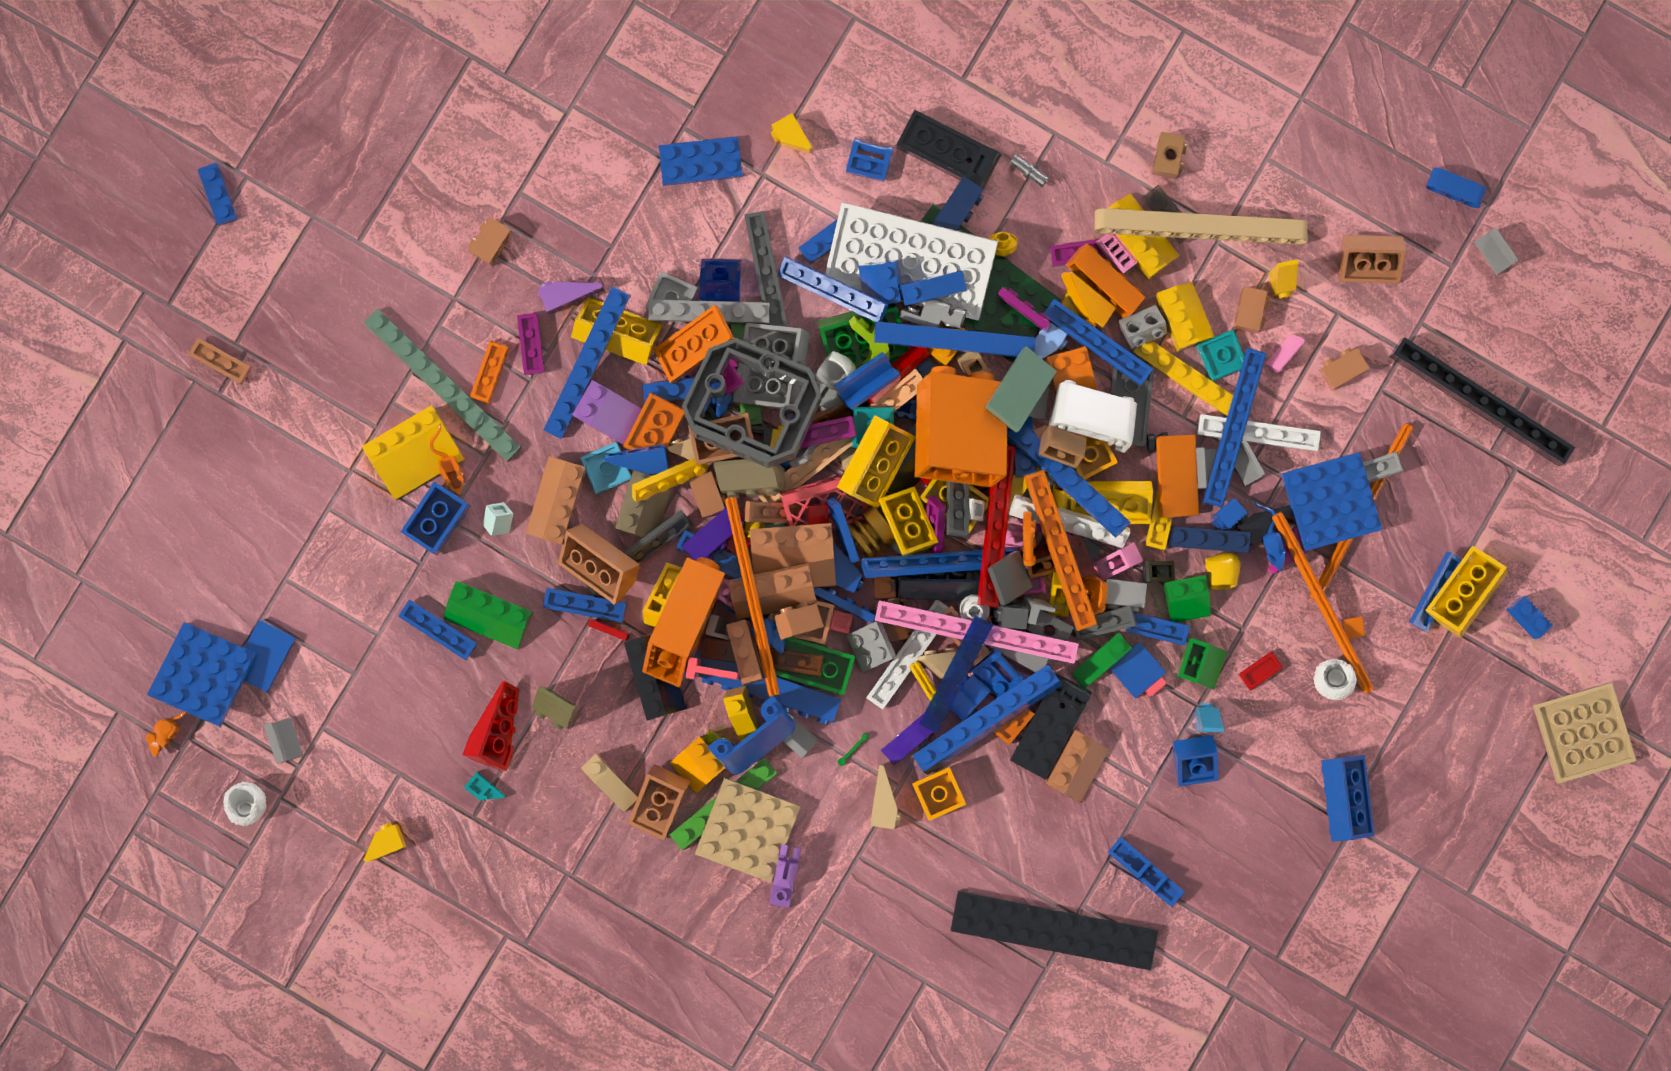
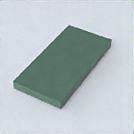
[985,346,1057,432]

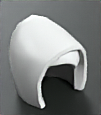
[815,351,856,390]

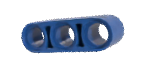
[1426,167,1487,208]

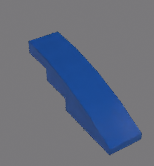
[1108,837,1185,908]

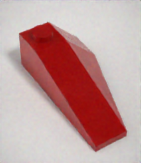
[462,681,519,772]

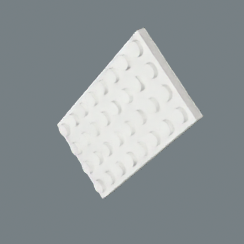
[825,202,998,320]

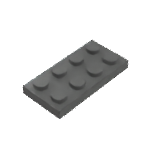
[1107,367,1154,448]

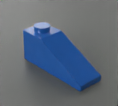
[901,270,967,305]
[604,444,670,475]

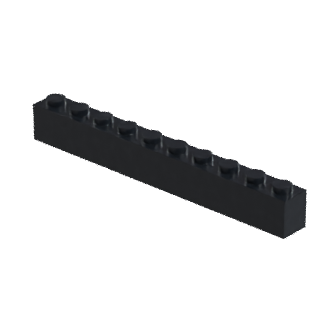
[1389,337,1576,467]

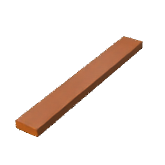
[1024,470,1097,631]

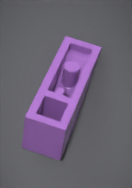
[538,281,604,315]

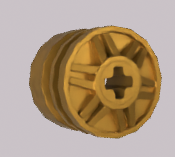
[848,506,896,558]

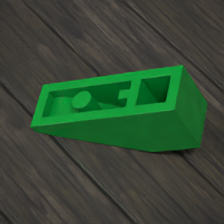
[1071,633,1132,688]

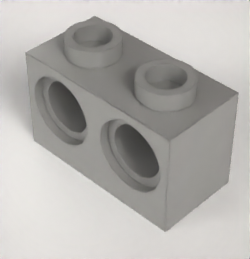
[1119,305,1168,349]

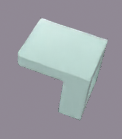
[482,502,513,536]

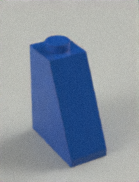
[833,543,864,594]

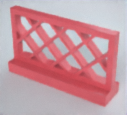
[779,473,868,529]
[686,657,740,680]

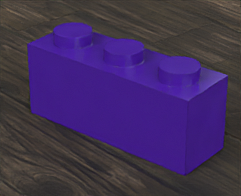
[683,507,745,561]

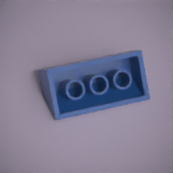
[1321,755,1375,842]

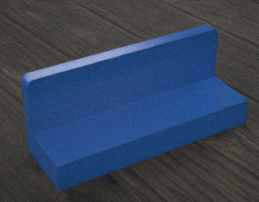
[834,352,901,410]

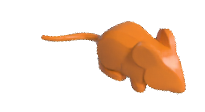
[430,423,464,495]
[146,712,186,757]

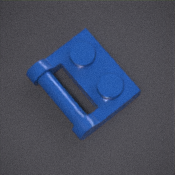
[846,138,893,182]
[971,649,1026,698]

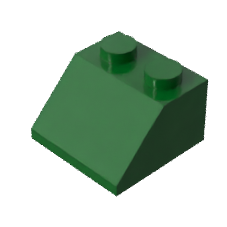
[1163,575,1211,622]

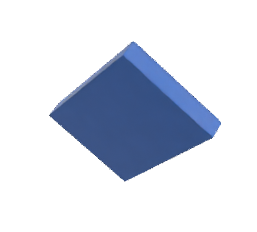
[826,497,859,563]
[244,620,296,692]

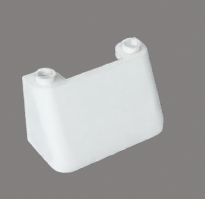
[1048,380,1137,453]

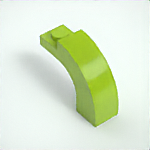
[849,316,890,370]

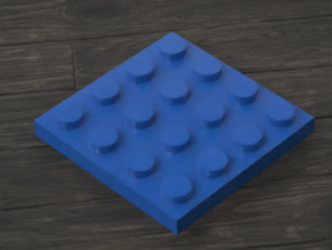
[1281,452,1383,552]
[147,622,257,728]

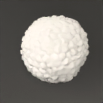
[1314,659,1357,700]
[223,782,267,826]

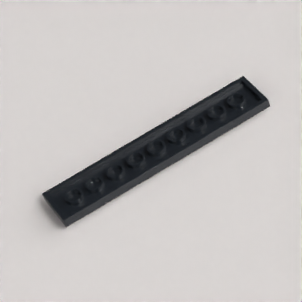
[950,891,1158,971]

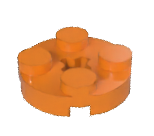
[1081,575,1108,616]

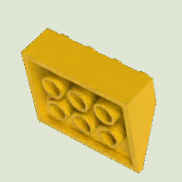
[361,405,465,500]

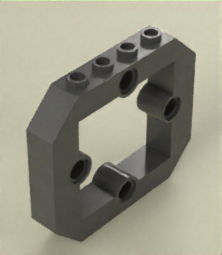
[682,338,822,468]

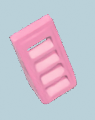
[1096,234,1138,274]

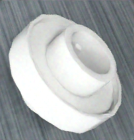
[959,595,989,623]

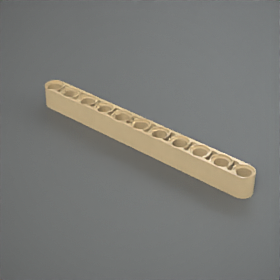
[1094,209,1308,245]

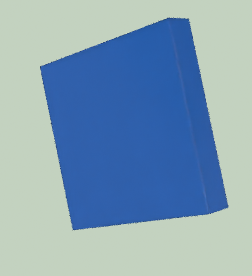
[1109,642,1166,699]

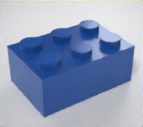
[400,481,471,556]

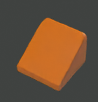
[1340,616,1365,639]

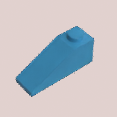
[1195,703,1224,732]

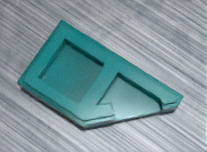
[464,772,506,800]

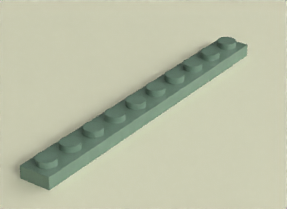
[364,308,521,462]

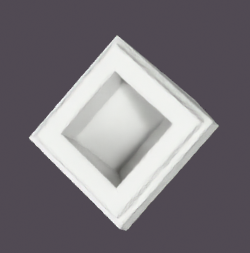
[969,499,985,521]

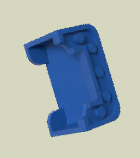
[708,696,795,774]

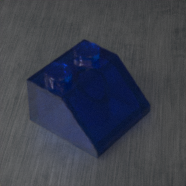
[699,259,742,302]

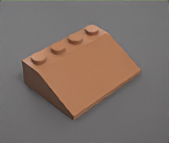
[750,523,836,587]

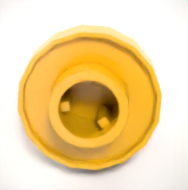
[989,232,1017,257]

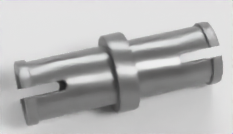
[1010,154,1049,188]

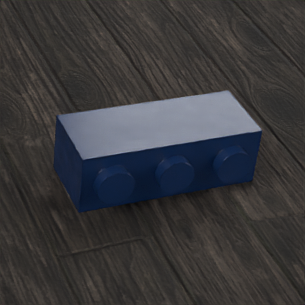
[932,176,984,232]

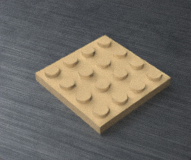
[1533,683,1636,784]
[695,777,800,883]

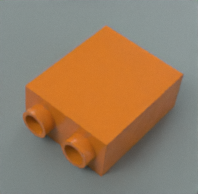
[915,366,1007,487]
[642,557,725,687]

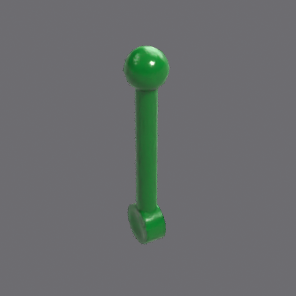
[838,733,869,766]

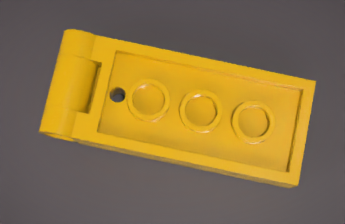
[1052,481,1153,524]

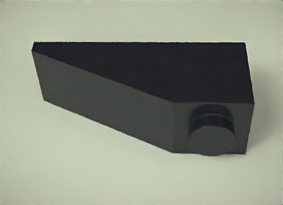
[1235,505,1292,547]

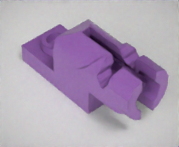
[769,844,801,908]

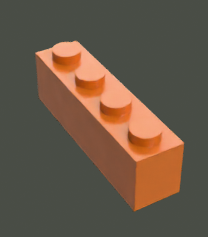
[1066,243,1145,318]

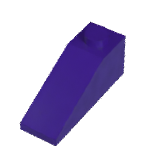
[881,710,940,765]

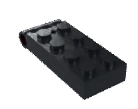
[896,109,1002,190]
[1010,673,1092,780]

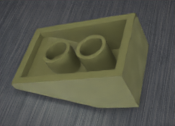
[531,686,581,730]

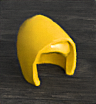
[1205,552,1241,590]

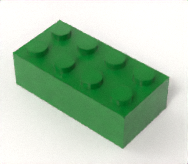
[773,637,856,696]

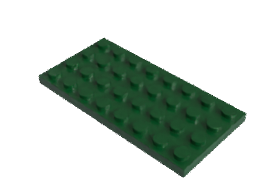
[920,204,1061,364]

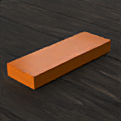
[470,341,509,404]

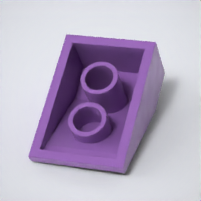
[572,380,641,445]

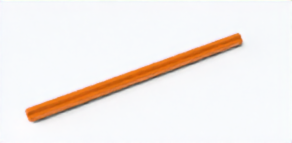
[1310,423,1414,600]
[725,497,780,697]
[1272,512,1374,693]

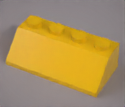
[1108,194,1180,280]
[571,297,663,365]
[837,415,916,508]
[1425,546,1508,638]

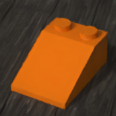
[1045,346,1097,395]

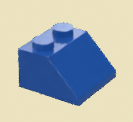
[858,260,904,304]
[1173,735,1219,787]

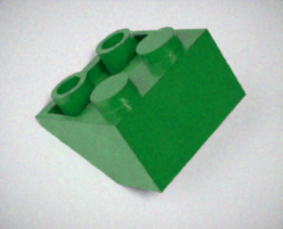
[1176,638,1227,690]

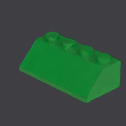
[443,581,534,649]

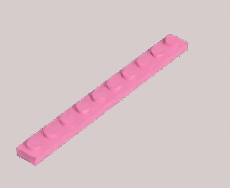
[875,601,1079,664]

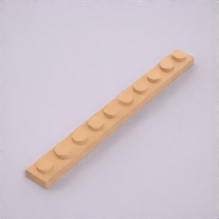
[758,368,923,502]

